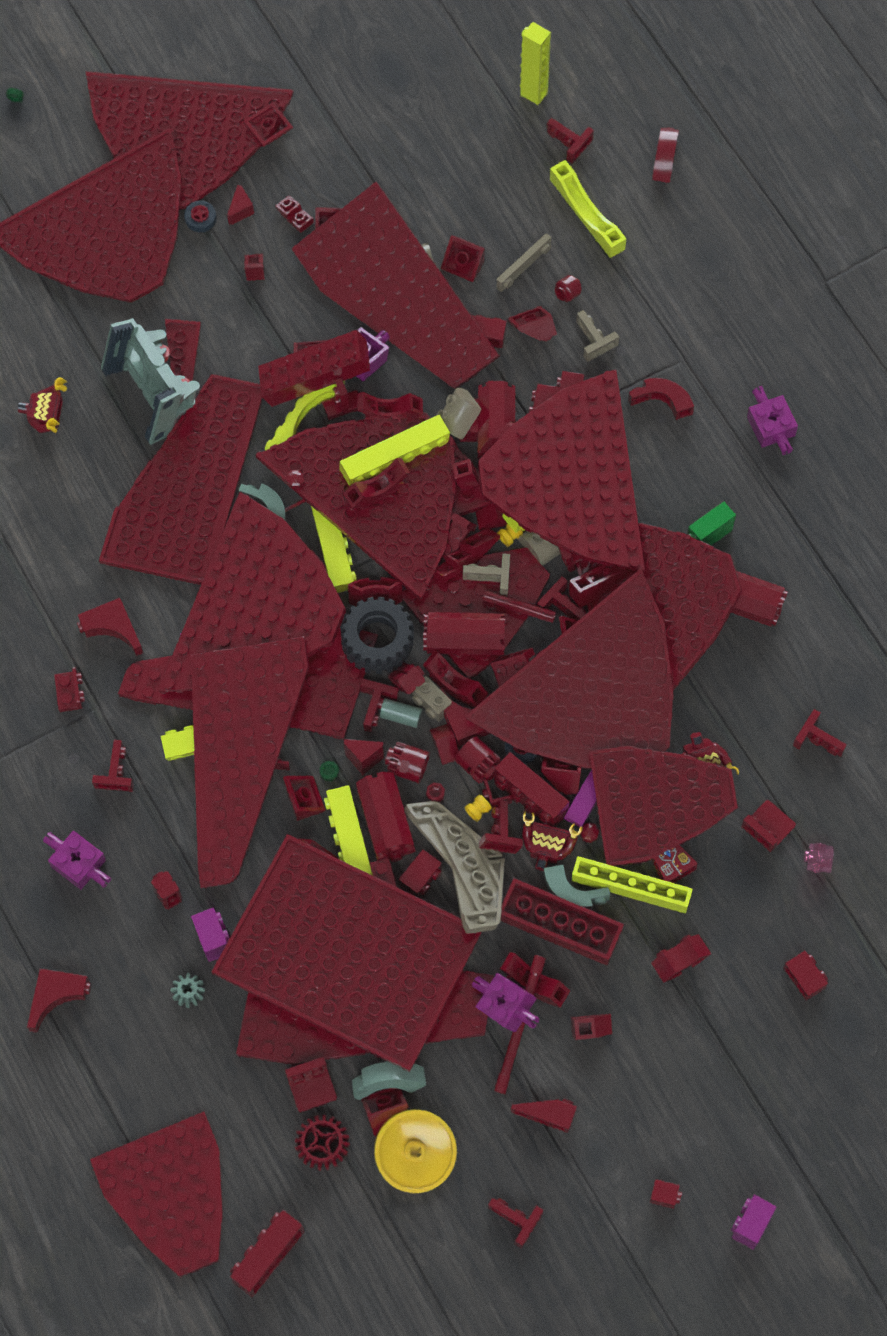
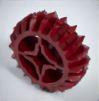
[295,1115,350,1171]

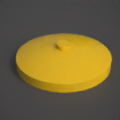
[374,1109,457,1193]

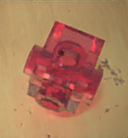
[804,843,834,873]

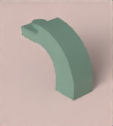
[239,484,286,521]
[543,865,610,911]
[352,1062,426,1100]

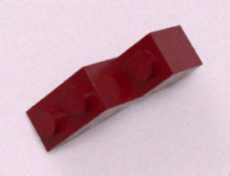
[529,371,584,412]

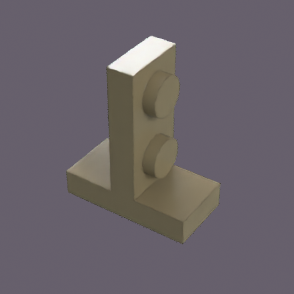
[577,310,619,362]
[463,554,510,597]

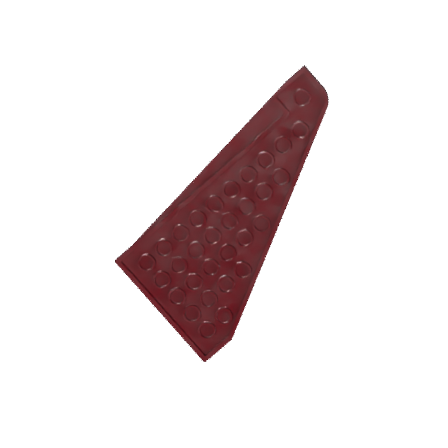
[189,637,309,889]

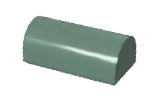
[380,698,423,728]

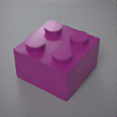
[191,907,230,962]
[731,1195,776,1250]

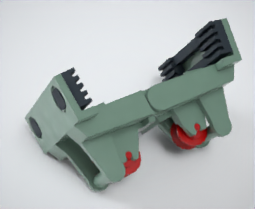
[101,319,200,445]

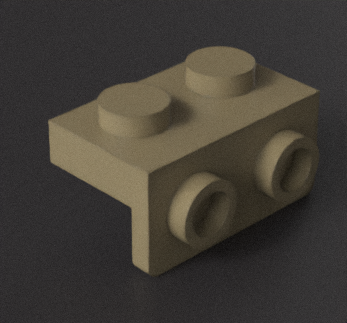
[412,676,452,722]

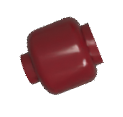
[555,275,582,302]

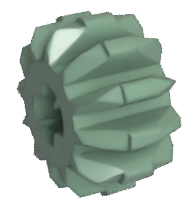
[171,973,205,1008]

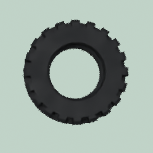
[341,597,414,674]

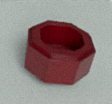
[286,470,304,489]
[426,782,445,802]
[580,822,599,843]

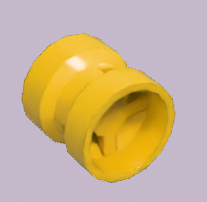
[497,524,523,547]
[464,794,492,822]

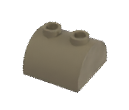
[437,388,482,440]
[518,531,560,566]

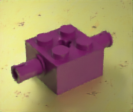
[356,327,390,382]
[747,386,798,455]
[43,830,111,890]
[472,973,539,1032]

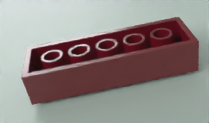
[258,329,371,407]
[500,878,624,966]

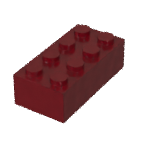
[494,752,569,827]
[230,1210,305,1298]

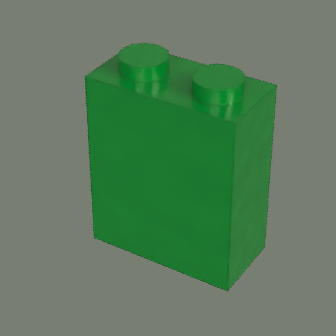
[687,501,736,545]

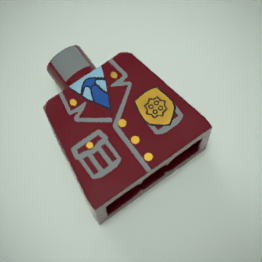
[652,845,698,884]

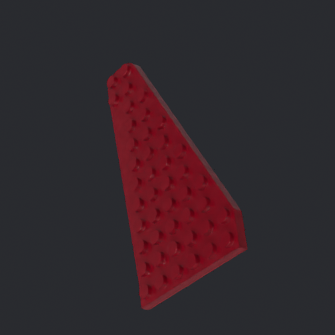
[118,628,378,740]

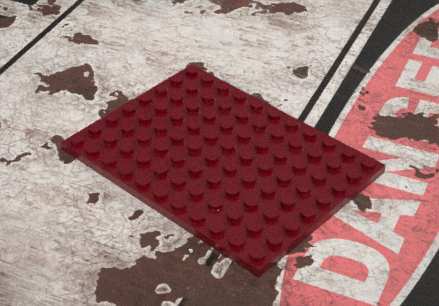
[211,834,482,1072]

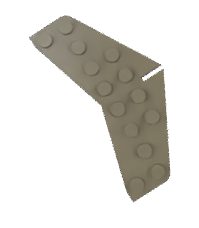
[404,801,505,934]

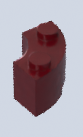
[348,577,403,607]
[651,934,711,983]

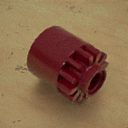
[454,736,501,783]
[385,742,430,784]

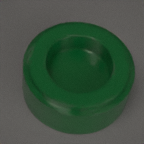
[6,88,24,102]
[319,761,339,781]

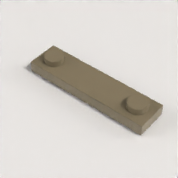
[497,234,551,292]

